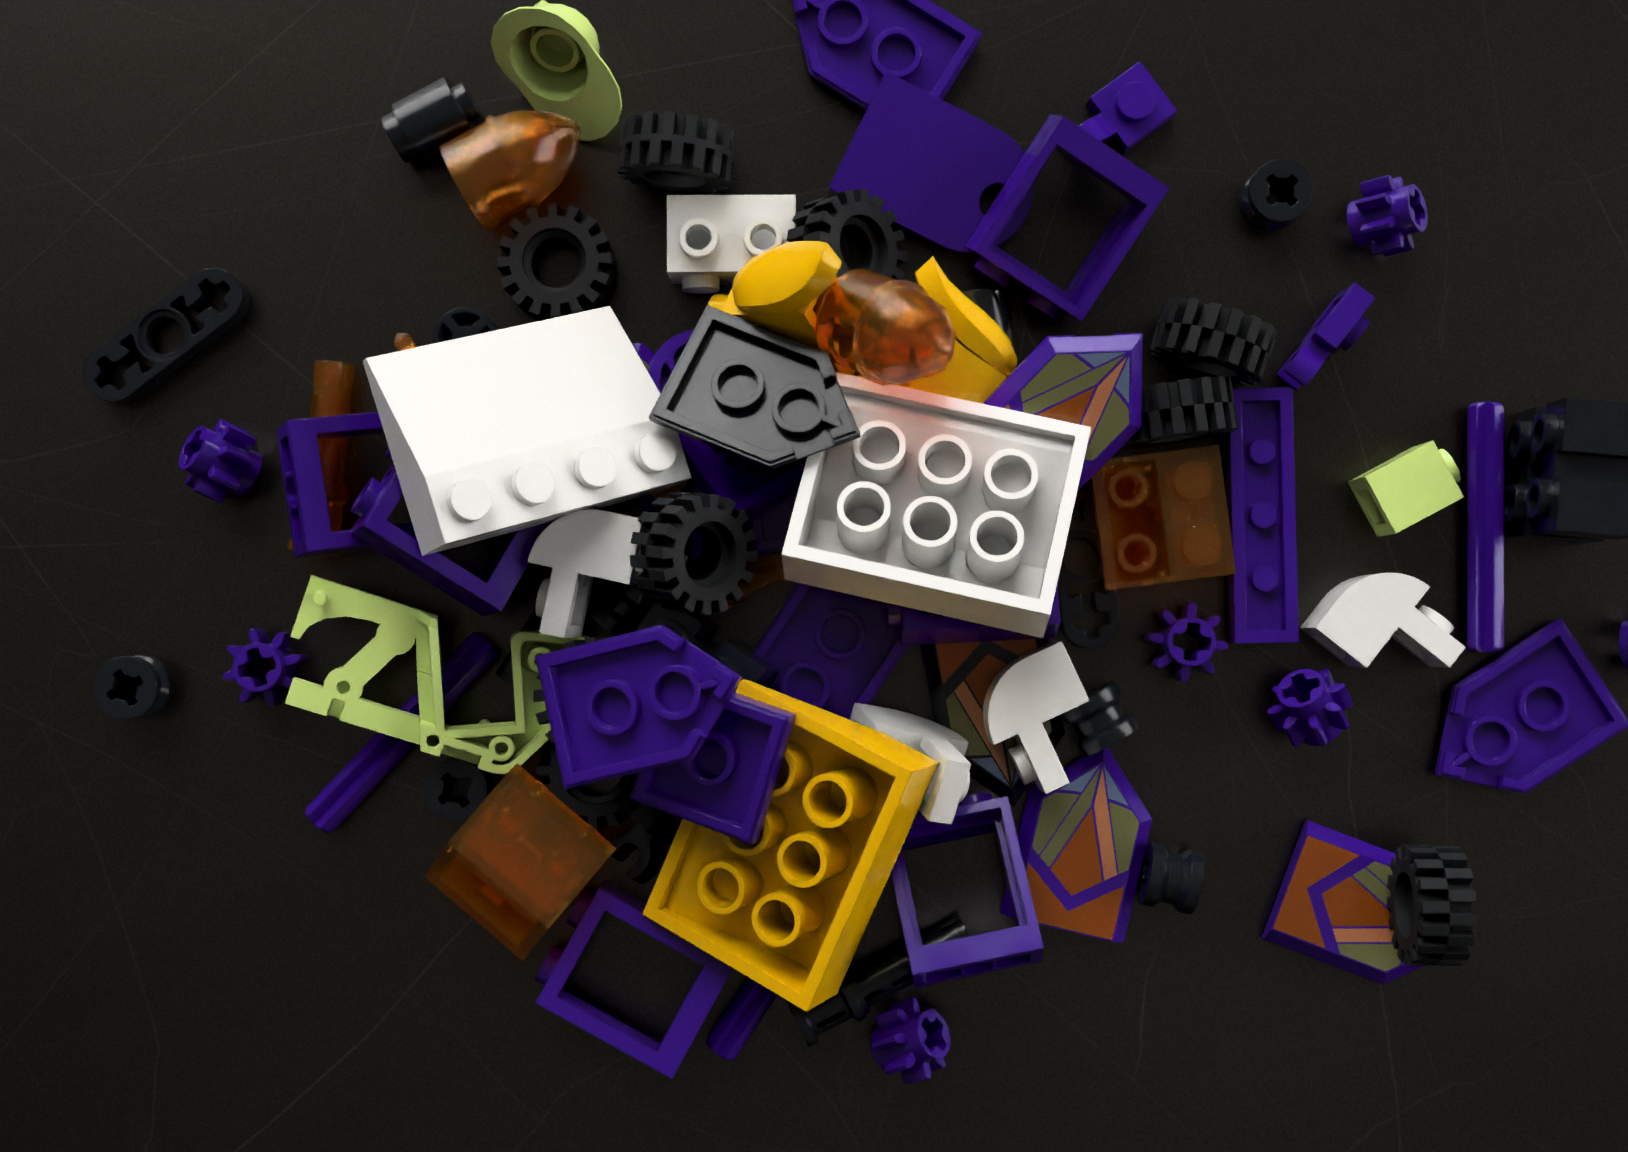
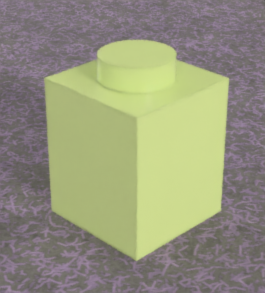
[1348,440,1464,537]

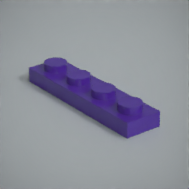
[1224,387,1299,643]

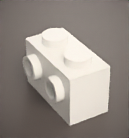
[667,194,796,294]

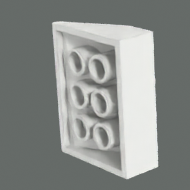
[363,306,692,556]
[781,372,1091,638]

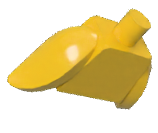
[708,241,904,385]
[898,256,1017,403]

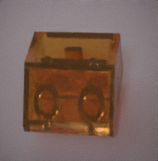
[1090,445,1236,591]
[424,764,617,961]

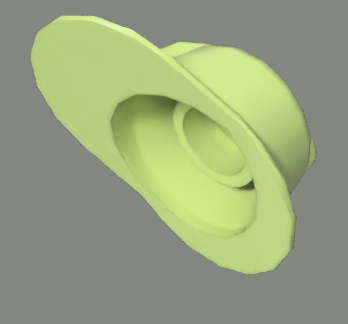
[491,0,622,141]

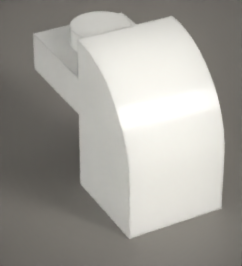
[527,509,646,639]
[1300,573,1466,668]
[982,641,1090,794]
[849,702,971,824]

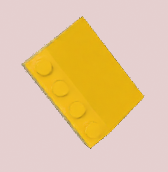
[642,679,940,1012]

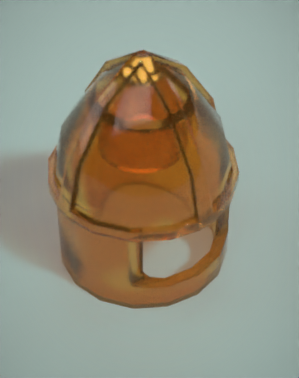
[439,110,581,231]
[815,269,956,386]

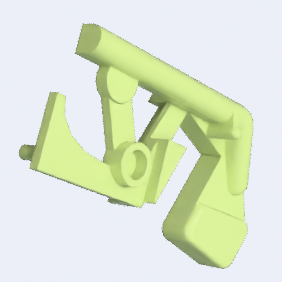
[285,575,591,774]

